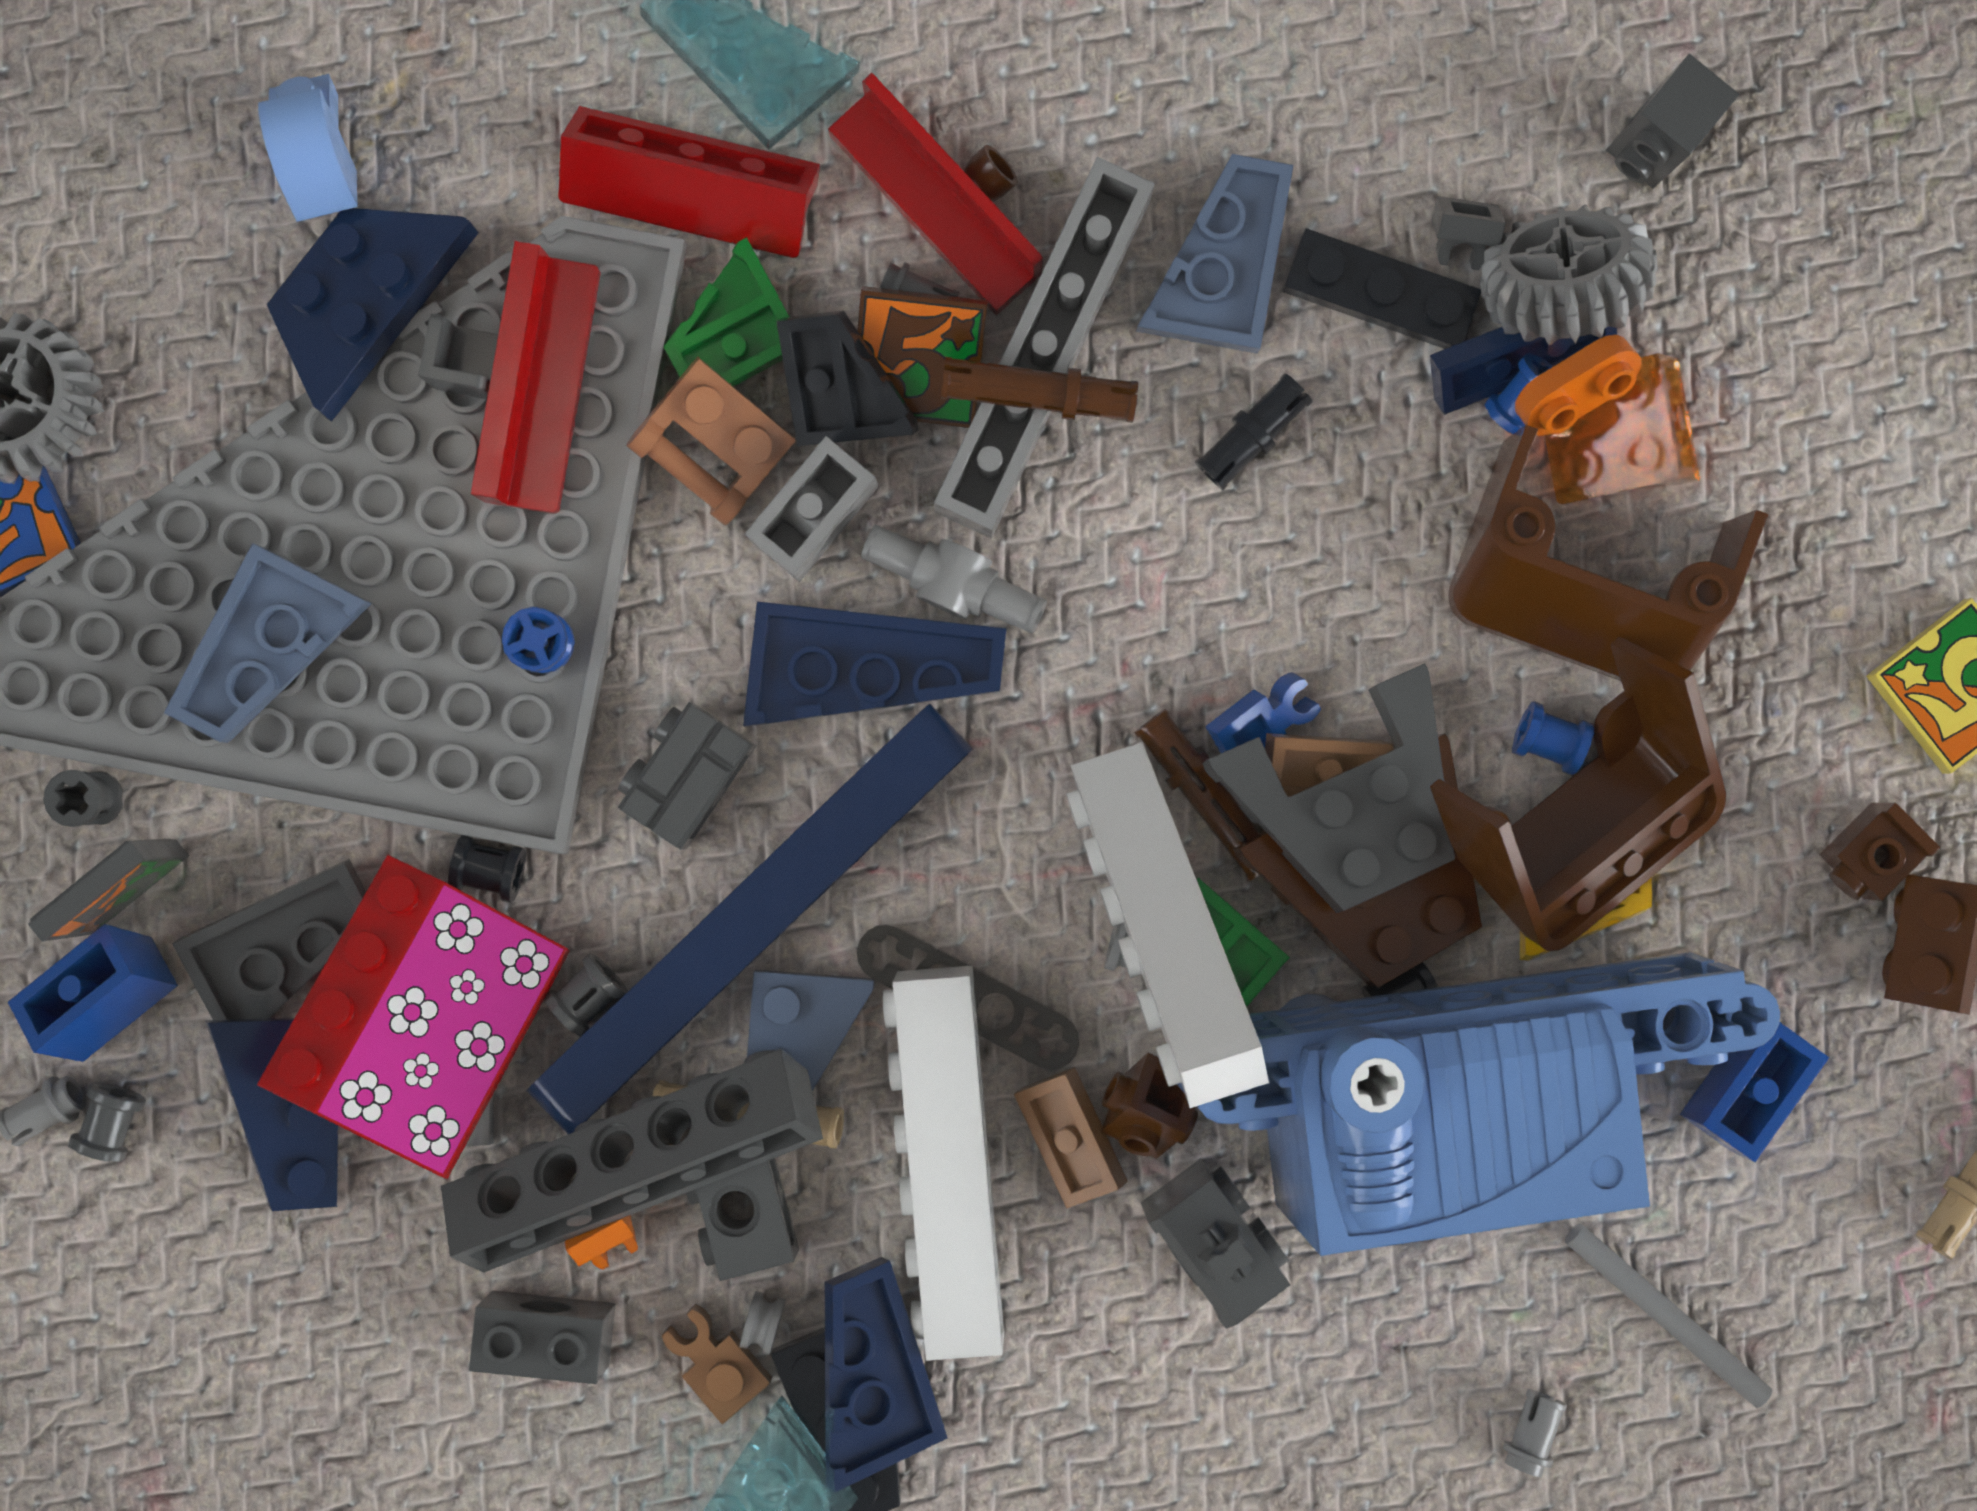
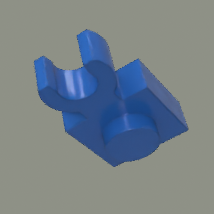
[1205,672,1321,753]

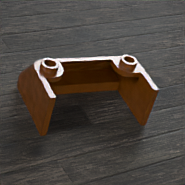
[1448,425,1768,681]
[1430,637,1726,951]

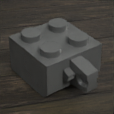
[1141,1158,1290,1329]

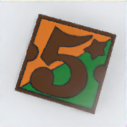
[857,286,988,428]

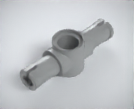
[861,525,1047,634]

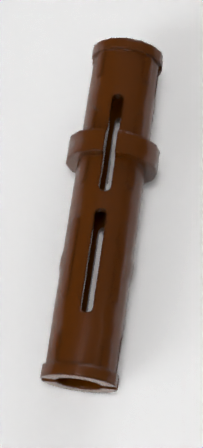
[941,357,1138,423]
[1134,709,1261,881]

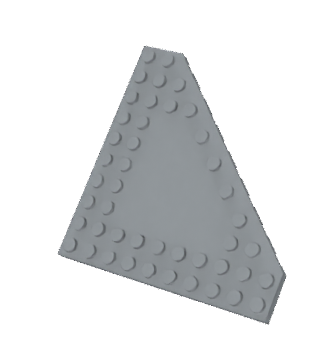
[0,216,688,854]

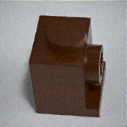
[1819,802,1941,901]

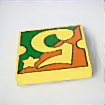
[1866,598,1977,774]

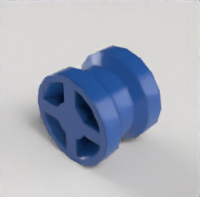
[502,607,575,674]

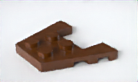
[1233,733,1482,988]

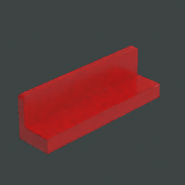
[828,73,1043,316]
[558,106,820,258]
[471,241,601,514]

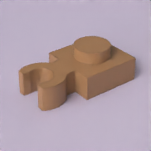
[662,1304,773,1425]

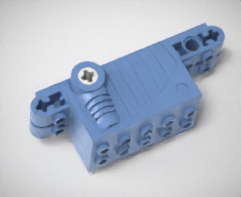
[1177,952,1780,1256]

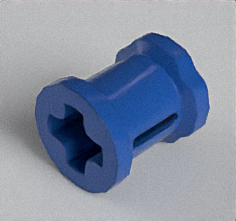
[1484,353,1553,434]
[1512,701,1594,775]

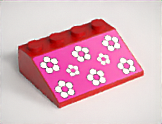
[257,854,570,1180]

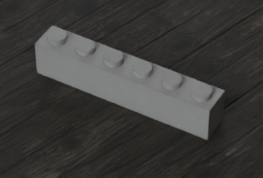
[934,157,1155,539]

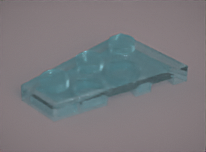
[640,0,860,150]

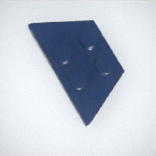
[266,208,479,422]

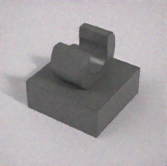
[1432,196,1506,270]

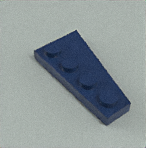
[743,601,1007,727]

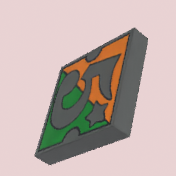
[28,839,189,942]

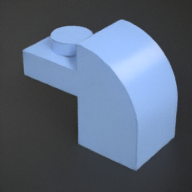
[258,74,358,222]

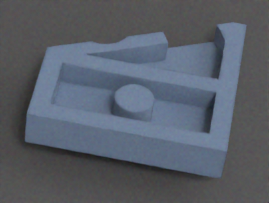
[747,970,875,1091]

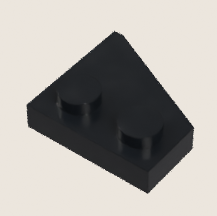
[776,310,919,446]

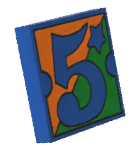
[0,465,81,597]

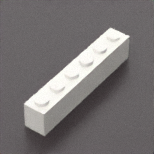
[1066,742,1269,1108]
[883,965,1004,1361]

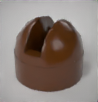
[964,145,1018,201]

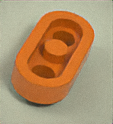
[1515,335,1642,436]

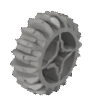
[1480,205,1658,345]
[0,312,105,484]

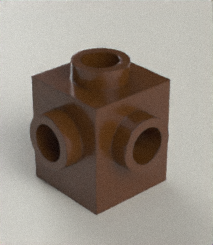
[1101,1052,1198,1159]

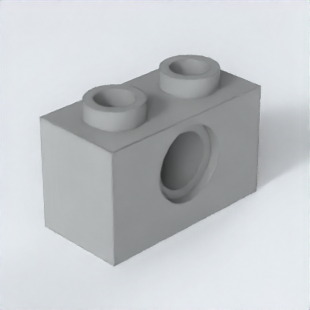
[744,436,879,582]

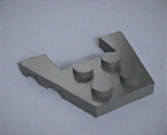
[1202,663,1455,913]

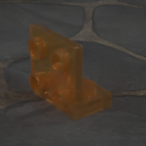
[1545,353,1700,505]

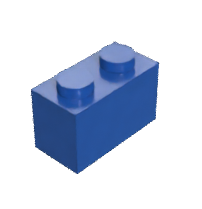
[8,924,178,1062]
[1679,1022,1830,1162]

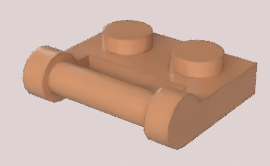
[626,356,796,526]

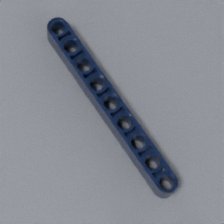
[526,704,973,1134]

